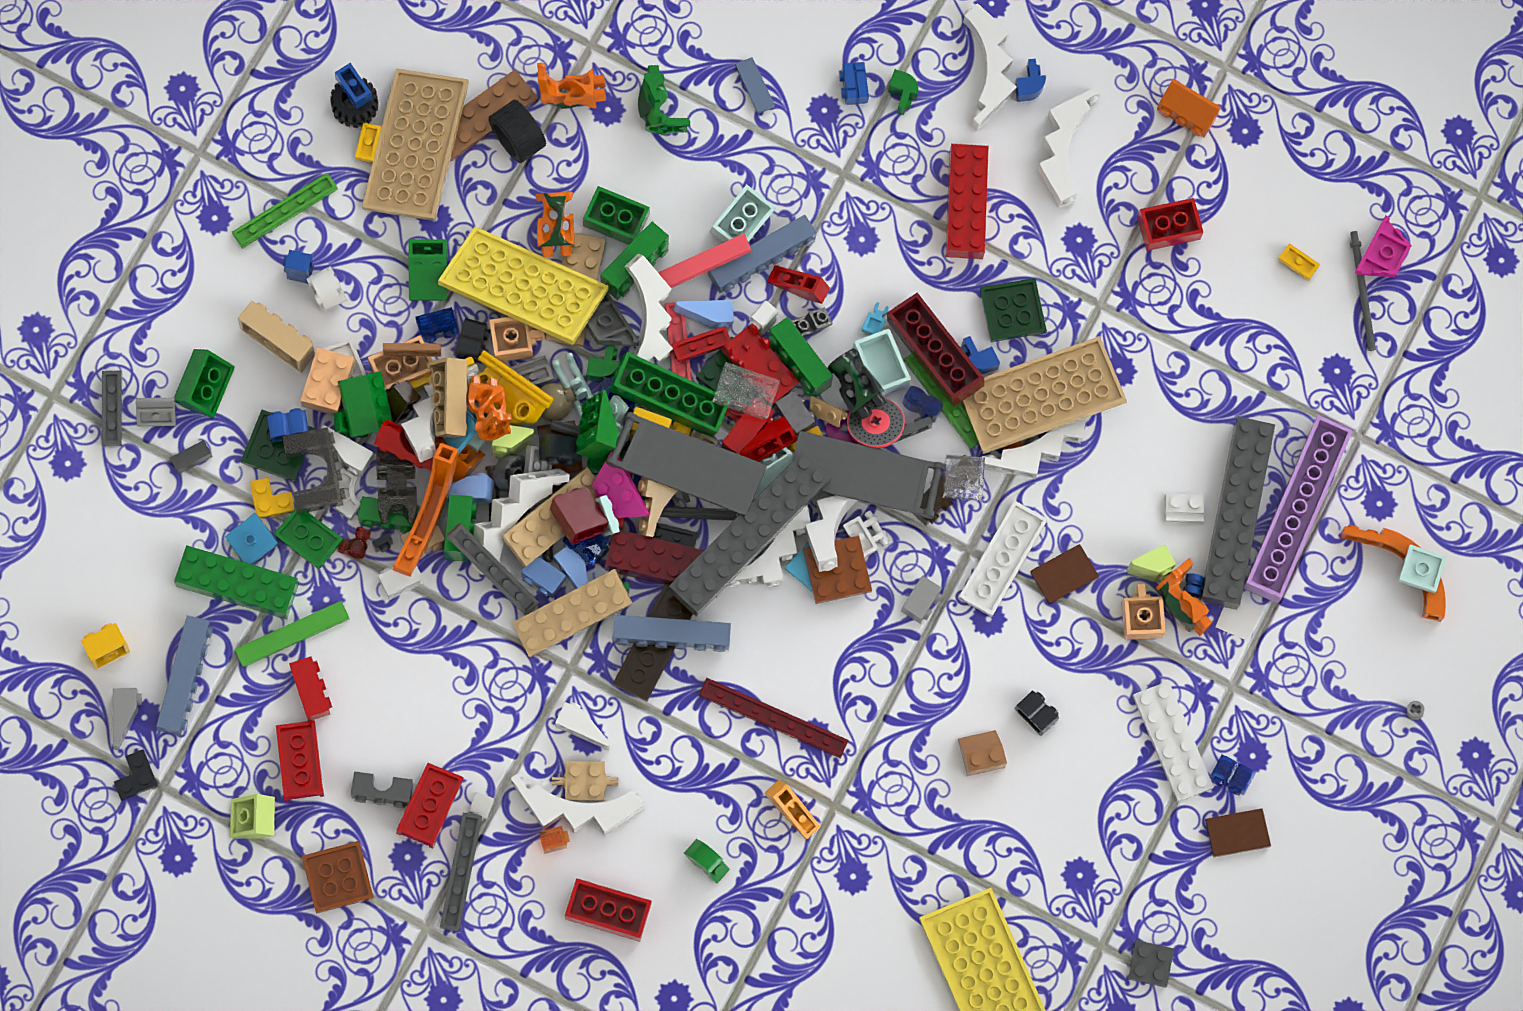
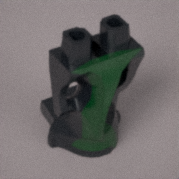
[828,348,886,419]

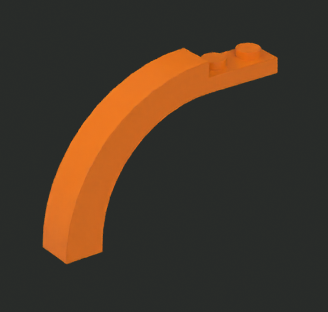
[393,443,459,577]
[1340,525,1446,622]

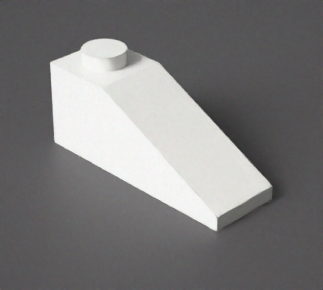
[322,425,374,477]
[555,702,610,751]

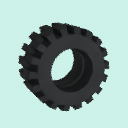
[330,78,378,128]

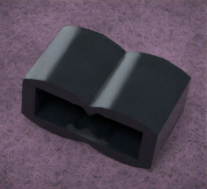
[455,318,490,363]
[1014,690,1059,736]

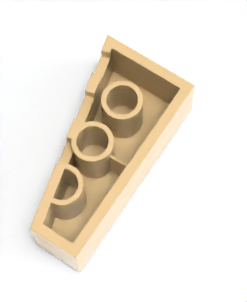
[427,357,468,438]

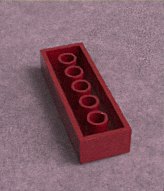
[886,292,984,407]
[605,530,717,598]

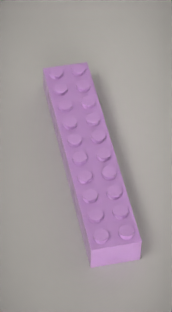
[1243,415,1353,604]

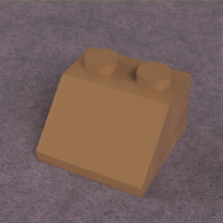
[958,730,1007,777]

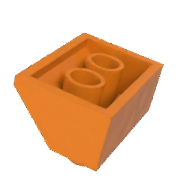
[1157,79,1221,138]
[435,434,486,482]

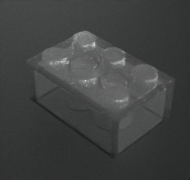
[712,362,780,420]

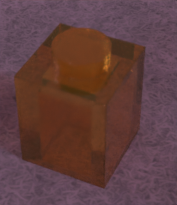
[539,826,570,854]

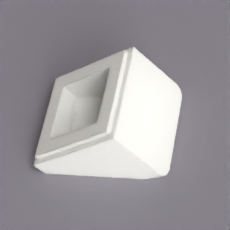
[469,792,495,819]

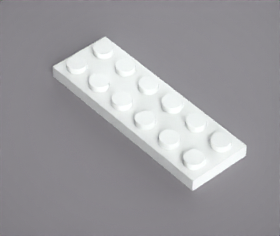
[958,500,1048,617]
[1133,681,1214,802]

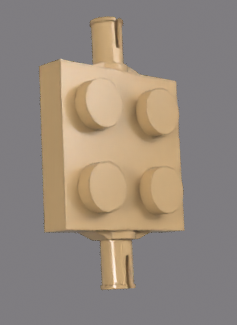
[552,761,618,801]

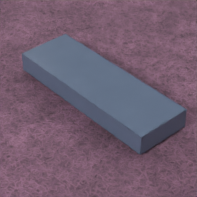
[735,57,775,114]

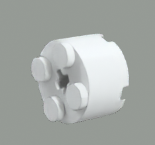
[307,266,347,311]

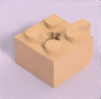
[489,317,545,362]
[1121,584,1166,640]

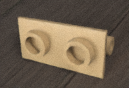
[809,396,848,427]

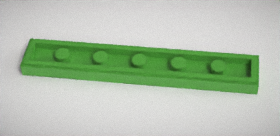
[232,173,338,249]
[904,353,979,450]
[235,601,350,668]

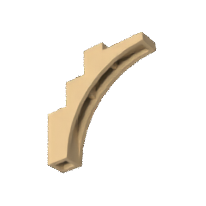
[638,453,737,537]

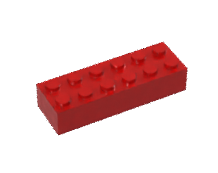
[945,143,989,259]

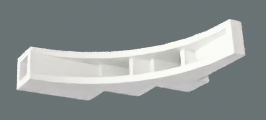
[624,254,673,362]
[729,506,811,587]

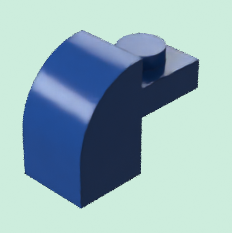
[1015,58,1046,102]
[961,336,1000,374]

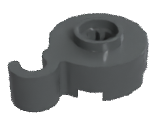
[494,445,527,493]

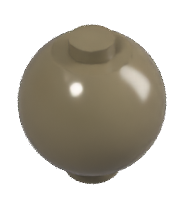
[540,383,577,421]

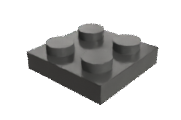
[1128,940,1174,988]

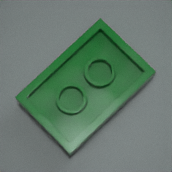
[274,505,344,570]

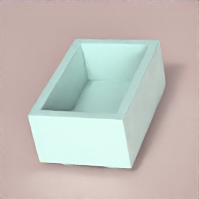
[853,329,911,395]

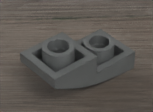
[791,307,833,337]

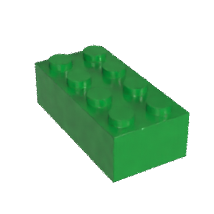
[601,221,669,300]
[768,317,833,397]

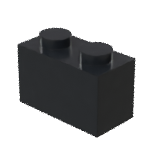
[539,433,582,467]

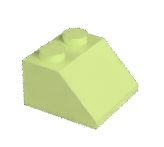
[492,425,534,459]
[1126,544,1176,582]
[230,794,275,839]

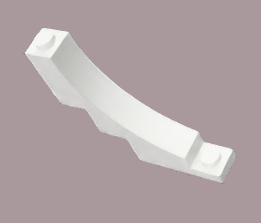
[963,3,1017,130]
[1037,86,1102,207]
[401,363,480,462]
[979,418,1086,479]
[471,469,570,575]
[805,494,858,572]
[511,774,645,836]

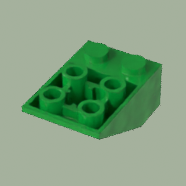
[408,239,447,301]
[576,389,618,461]

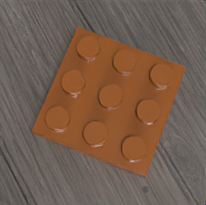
[803,536,872,604]
[302,841,374,914]

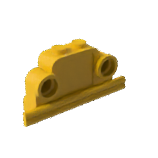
[477,350,554,427]

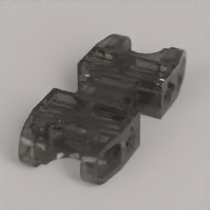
[376,448,417,524]

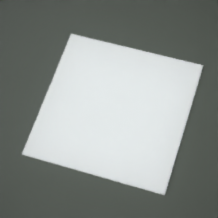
[1216,600,1262,641]

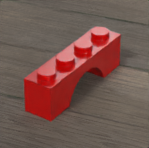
[374,419,440,473]

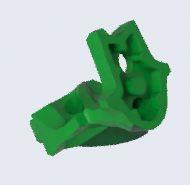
[638,65,690,135]

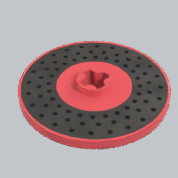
[847,398,905,448]

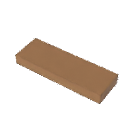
[383,343,441,357]

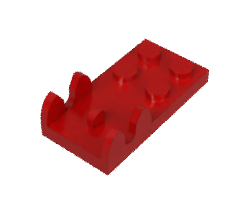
[721,324,799,407]
[276,720,324,802]
[396,763,464,849]

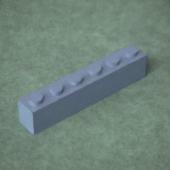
[708,215,817,294]
[156,615,213,736]
[613,615,731,652]

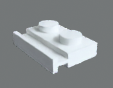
[1165,493,1204,523]

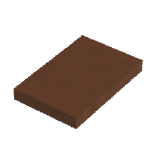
[1030,544,1099,605]
[1205,808,1271,858]

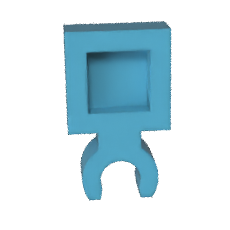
[861,302,888,335]

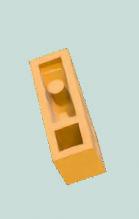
[765,780,821,840]

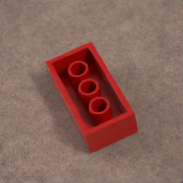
[565,878,652,942]

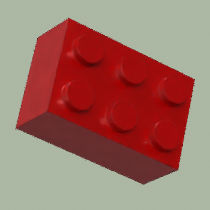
[1137,198,1204,251]

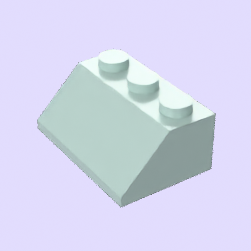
[710,184,776,243]
[753,447,794,500]

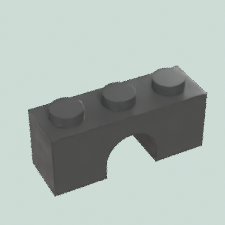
[351,771,413,808]

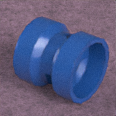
[1183,573,1205,598]

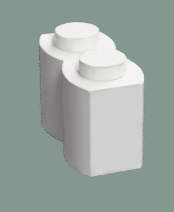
[748,301,778,337]

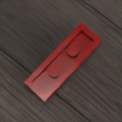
[672,326,730,363]

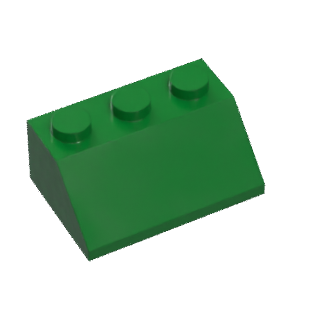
[174,349,235,418]
[338,371,393,437]

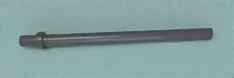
[1350,231,1376,351]

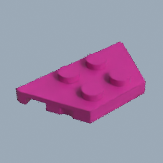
[1354,215,1412,278]
[592,452,650,518]

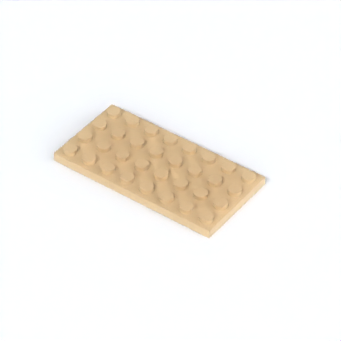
[362,69,469,221]
[962,336,1127,454]

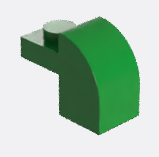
[888,69,918,115]
[586,345,619,382]
[684,839,730,884]

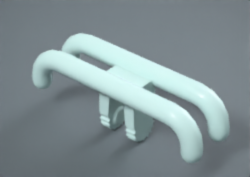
[552,352,593,419]

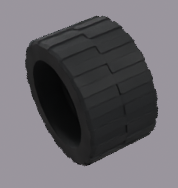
[489,99,546,163]

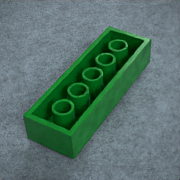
[608,352,731,437]
[174,545,299,620]

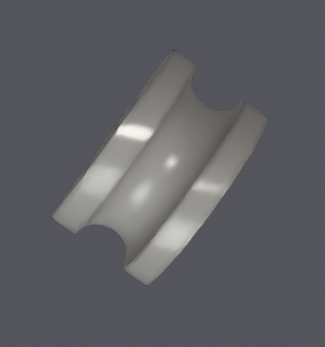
[1406,701,1424,720]

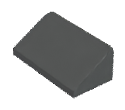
[169,440,213,475]

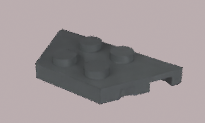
[586,292,640,346]

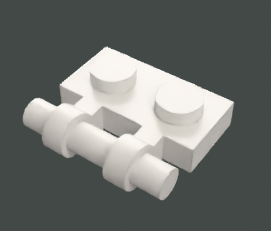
[843,510,890,558]

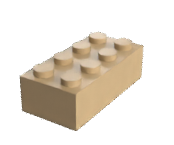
[238,301,315,373]

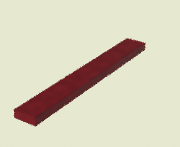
[699,678,849,759]

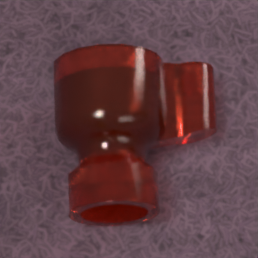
[337,527,371,559]

